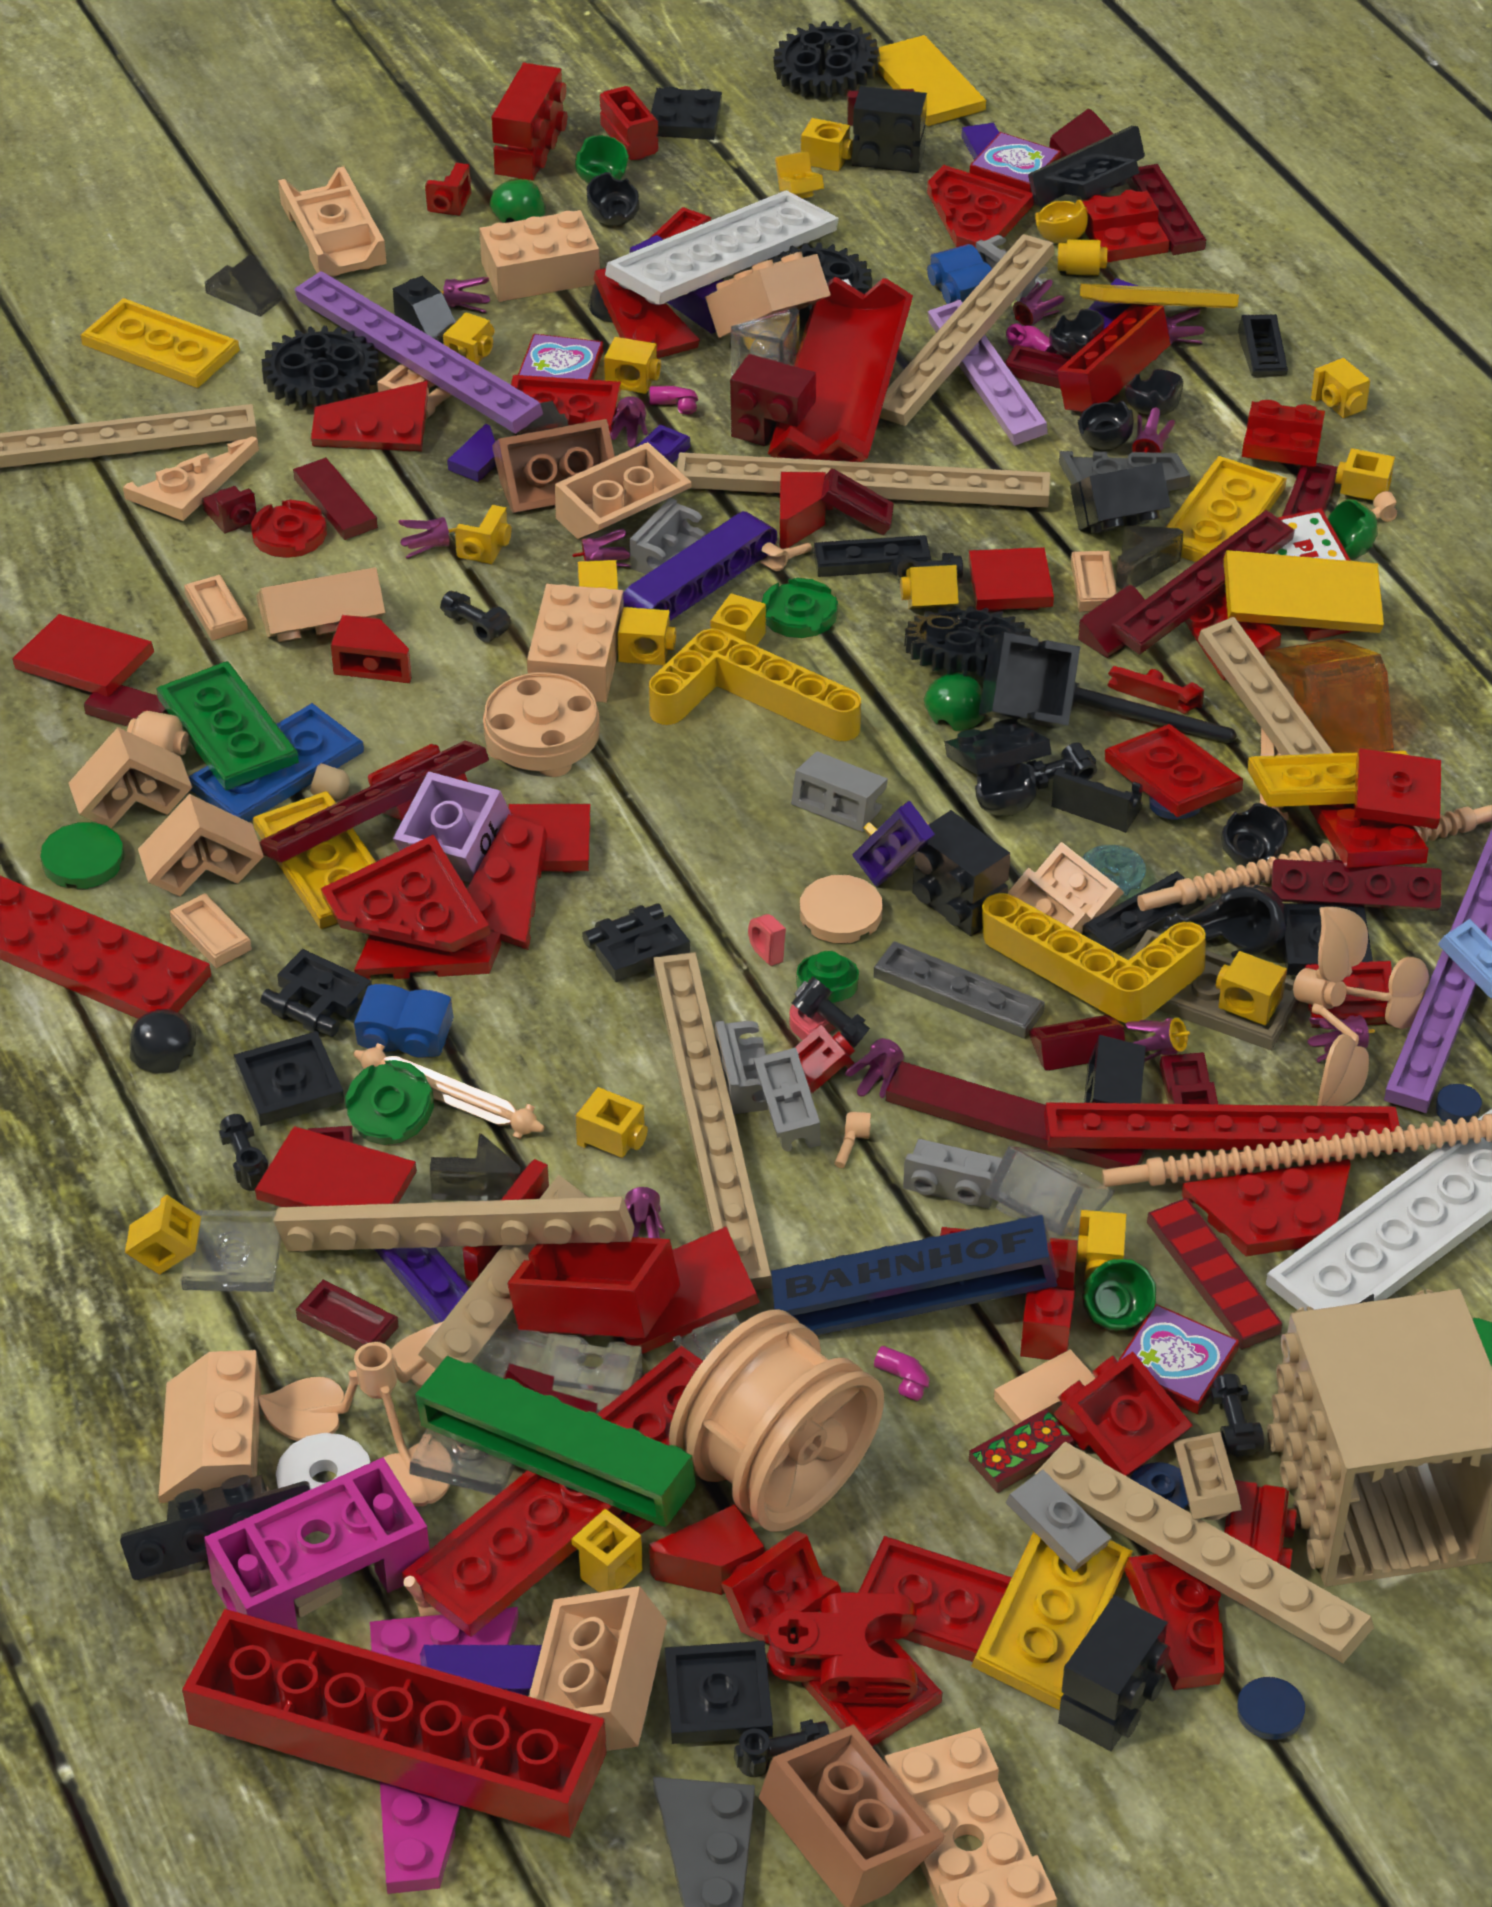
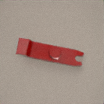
[1107,666,1204,714]

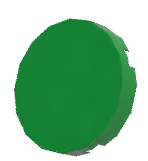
[761,578,838,638]
[40,822,124,889]
[345,1060,434,1145]

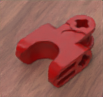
[767,1592,918,1704]

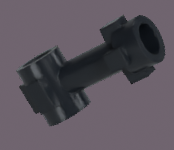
[889,552,963,584]
[440,591,511,642]
[1026,742,1097,790]
[791,976,870,1048]
[219,1114,268,1191]
[1211,1373,1264,1457]
[734,1719,830,1777]

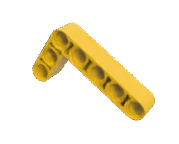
[649,629,861,741]
[982,893,1206,1023]

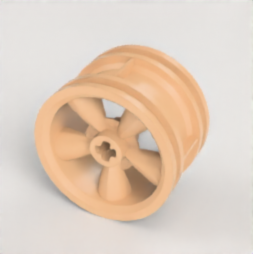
[669,1309,884,1532]

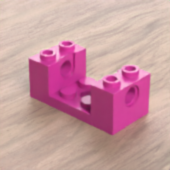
[204,1457,430,1629]

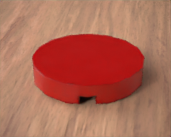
[251,500,327,558]

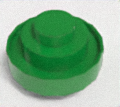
[796,951,859,1003]

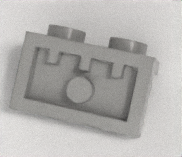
[903,1139,1004,1209]

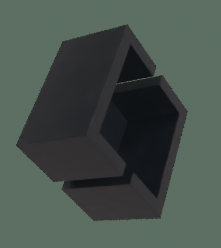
[852,86,927,173]
[1070,462,1171,534]
[979,632,1081,729]
[912,810,1010,936]
[1058,1595,1170,1752]

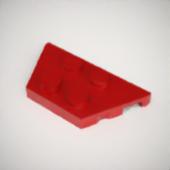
[1181,1159,1351,1256]

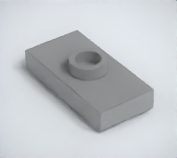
[1006,1469,1111,1571]

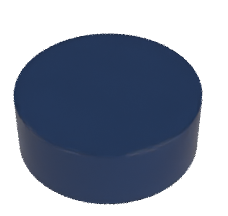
[1436,1084,1482,1124]

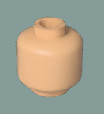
[127,711,189,756]

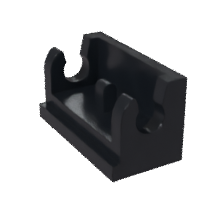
[1051,759,1143,833]
[1084,1035,1146,1103]

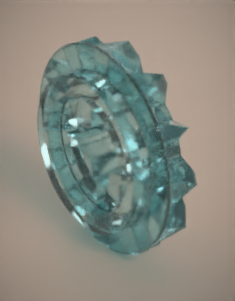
[1082,845,1146,896]

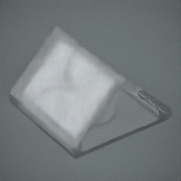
[731,307,799,377]

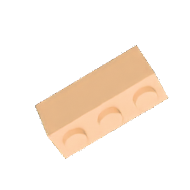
[555,442,692,539]
[256,567,385,642]
[159,1350,261,1503]
[529,1586,667,1751]

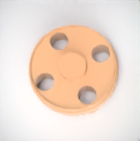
[483,672,600,777]

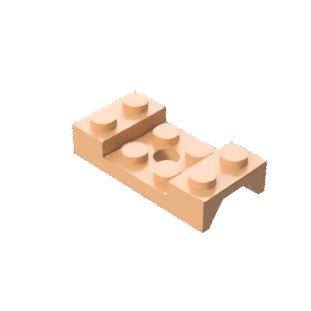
[278,166,386,277]
[884,1727,1057,1907]

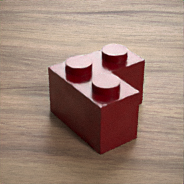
[730,354,816,446]

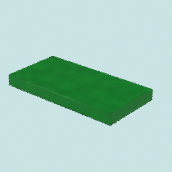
[156,661,299,791]

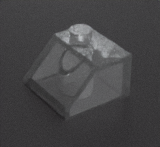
[985,1146,1115,1239]

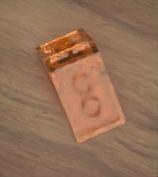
[1265,639,1394,753]

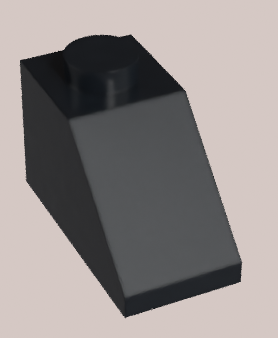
[392,276,456,344]

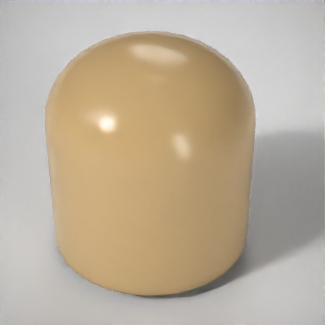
[310,763,350,801]

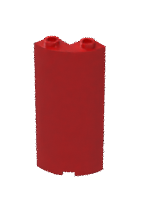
[768,277,913,462]

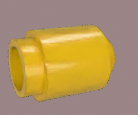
[1057,239,1107,275]

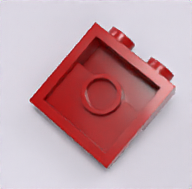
[1082,190,1169,262]
[1242,399,1325,467]
[1053,1351,1193,1477]

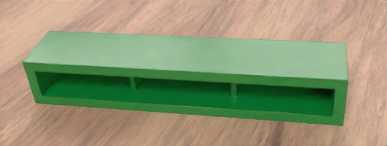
[415,1356,696,1528]

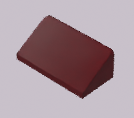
[1049,109,1114,159]
[1078,584,1145,658]
[1029,1015,1125,1071]

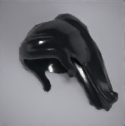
[1163,885,1288,958]

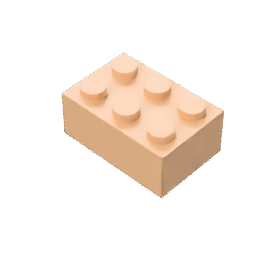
[479,210,600,302]
[705,252,831,338]
[527,584,624,702]

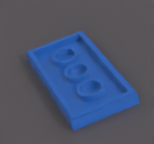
[189,703,364,822]

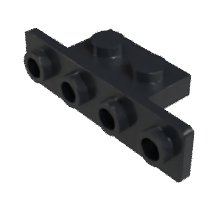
[1028,125,1145,206]
[120,1475,311,1580]

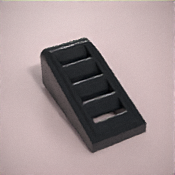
[1238,314,1288,376]

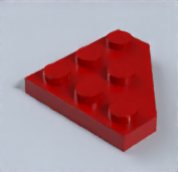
[927,165,1034,248]
[320,834,491,953]

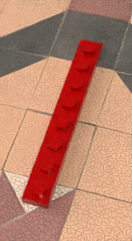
[1044,1102,1400,1152]

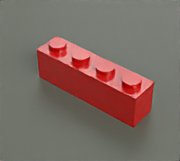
[1057,304,1171,413]

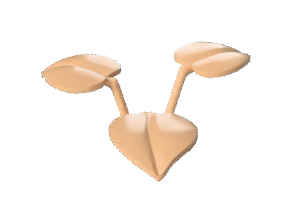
[1293,907,1429,1106]
[258,1322,452,1506]

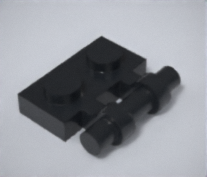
[582,903,690,982]
[260,948,372,1037]

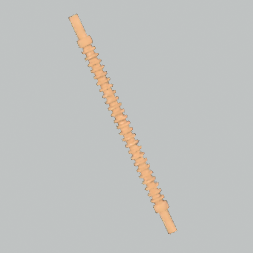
[1137,805,1492,911]
[1102,1114,1492,1187]

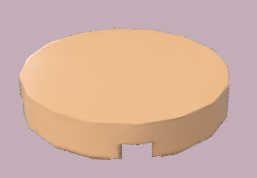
[800,875,882,943]

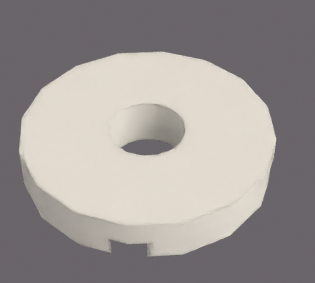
[275,1433,370,1489]

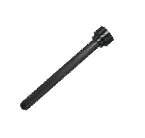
[1072,682,1237,744]

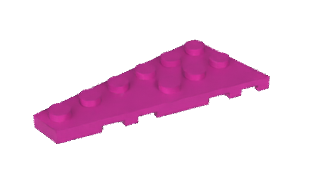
[370,1607,519,1894]

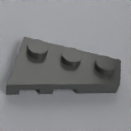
[1059,451,1190,492]
[653,1777,755,1907]

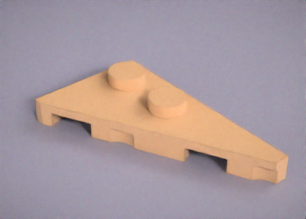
[123,436,259,521]

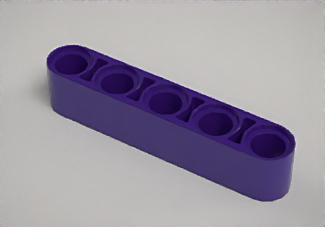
[623,511,778,621]

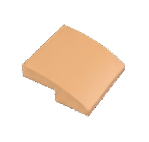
[1008,842,1124,934]

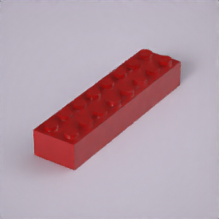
[182,1609,607,1838]

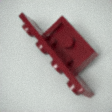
[1271,859,1442,911]

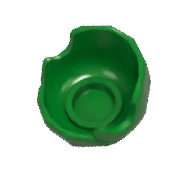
[575,135,629,184]
[490,178,546,223]
[1328,499,1378,560]
[924,673,985,731]
[1082,1259,1156,1331]

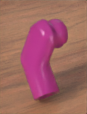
[1006,324,1057,354]
[650,386,699,415]
[874,1345,930,1401]

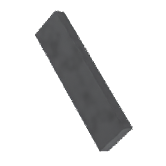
[873,941,1045,1039]

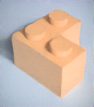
[68,727,192,828]
[138,794,264,897]

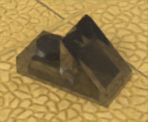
[205,254,283,317]
[1116,526,1184,590]
[429,1133,521,1201]

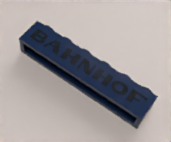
[771,1215,1058,1335]

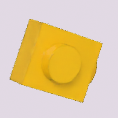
[775,151,824,199]
[455,505,512,565]

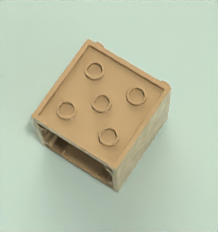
[1267,1289,1492,1587]

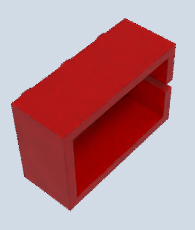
[491,62,568,181]
[507,1237,680,1339]

